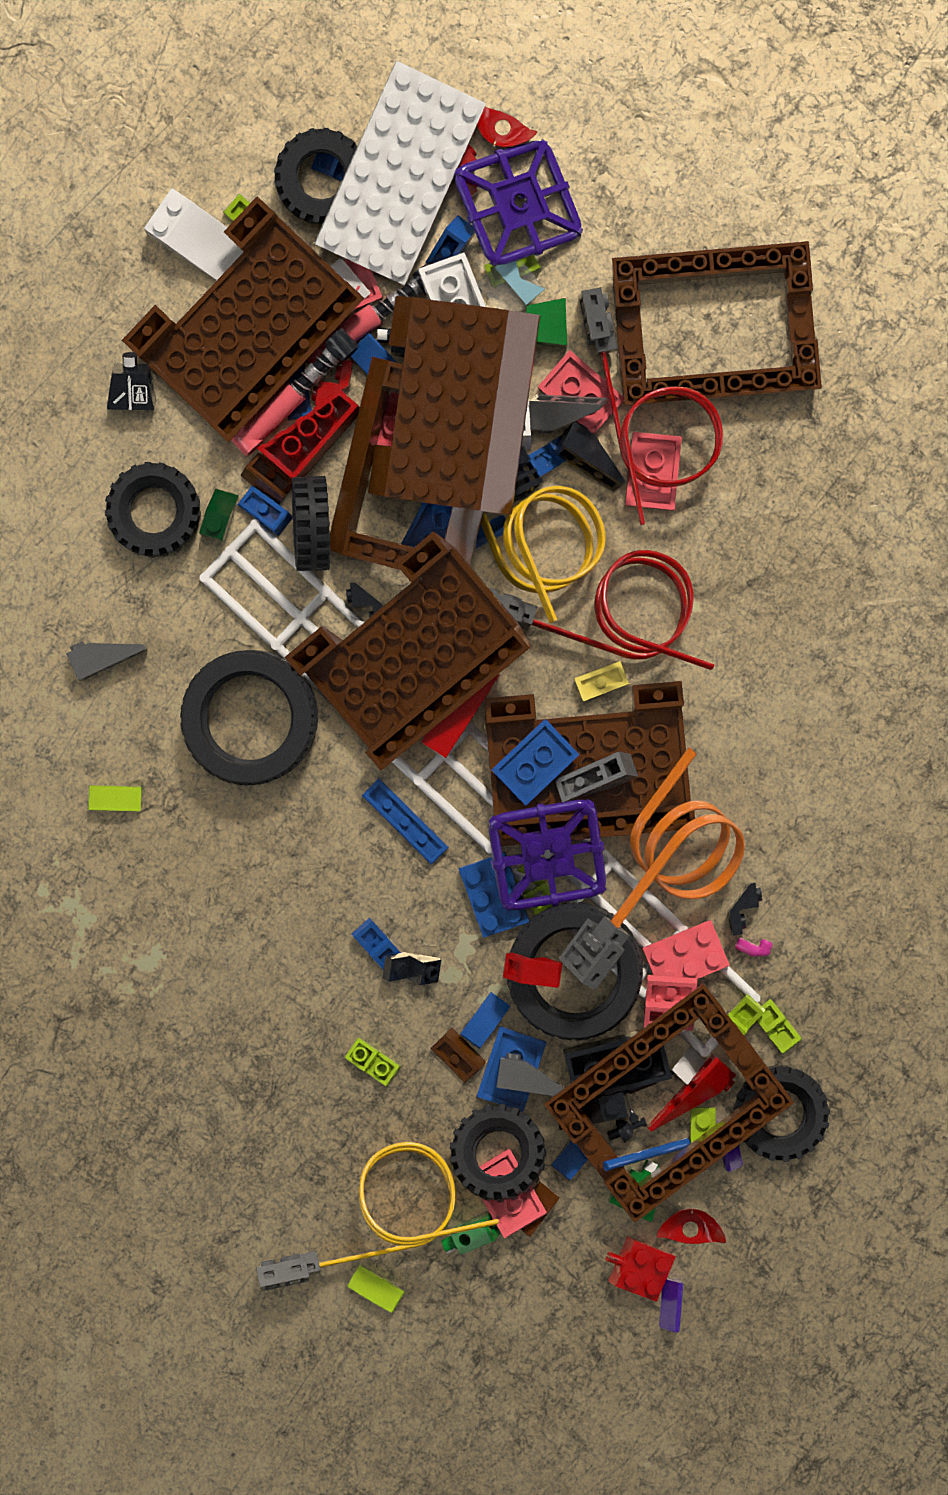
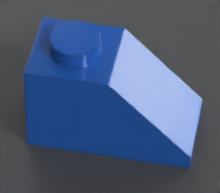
[426,215,475,264]

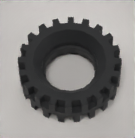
[274,127,357,225]
[105,462,201,558]
[292,476,330,571]
[733,1065,830,1162]
[449,1104,547,1202]

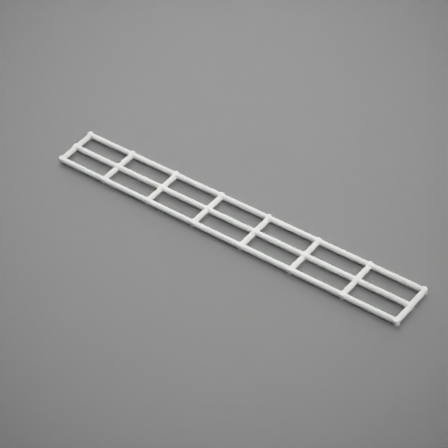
[200,519,760,1057]

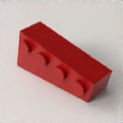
[257,390,360,479]
[421,674,501,758]

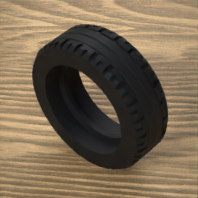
[180,650,318,786]
[507,902,643,1041]

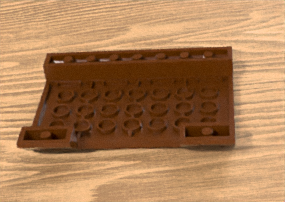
[121,196,365,443]
[368,296,540,515]
[285,531,531,771]
[484,681,695,847]

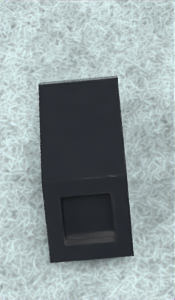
[346,582,383,618]
[728,882,762,936]
[382,952,442,985]

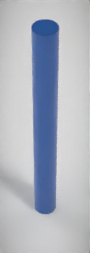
[603,1138,691,1171]

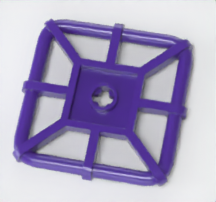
[454,139,583,267]
[489,799,606,911]

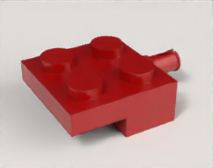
[605,1236,676,1302]

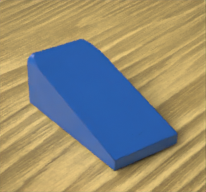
[237,486,292,536]

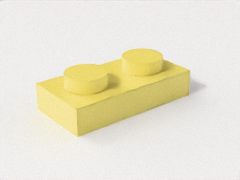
[574,661,629,702]

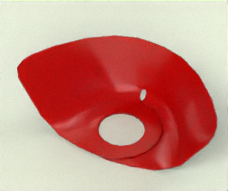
[477,107,537,147]
[656,1208,726,1244]

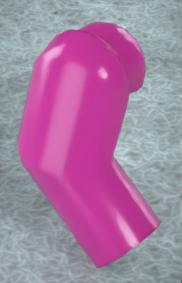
[735,938,773,957]

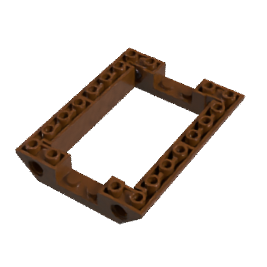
[612,241,822,406]
[330,356,484,570]
[544,983,794,1223]

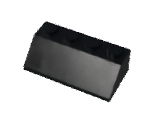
[563,1030,672,1098]

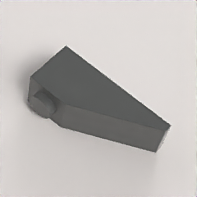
[529,394,607,433]
[66,641,148,681]
[555,752,638,802]
[496,1053,565,1096]

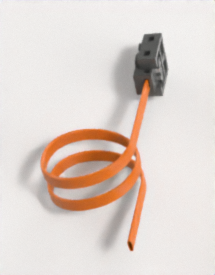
[559,748,745,990]

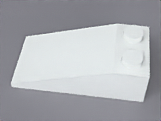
[144,188,243,281]
[418,253,486,307]

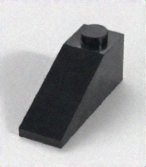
[553,422,625,492]
[558,1090,631,1130]

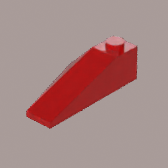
[647,1053,736,1132]

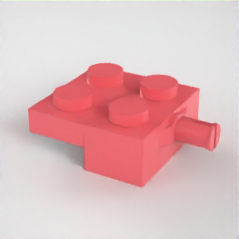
[644,975,697,1031]

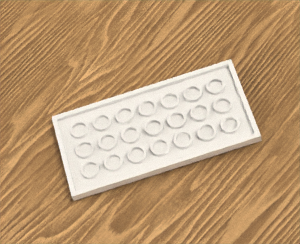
[314,61,486,285]

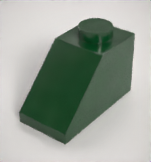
[199,488,239,543]

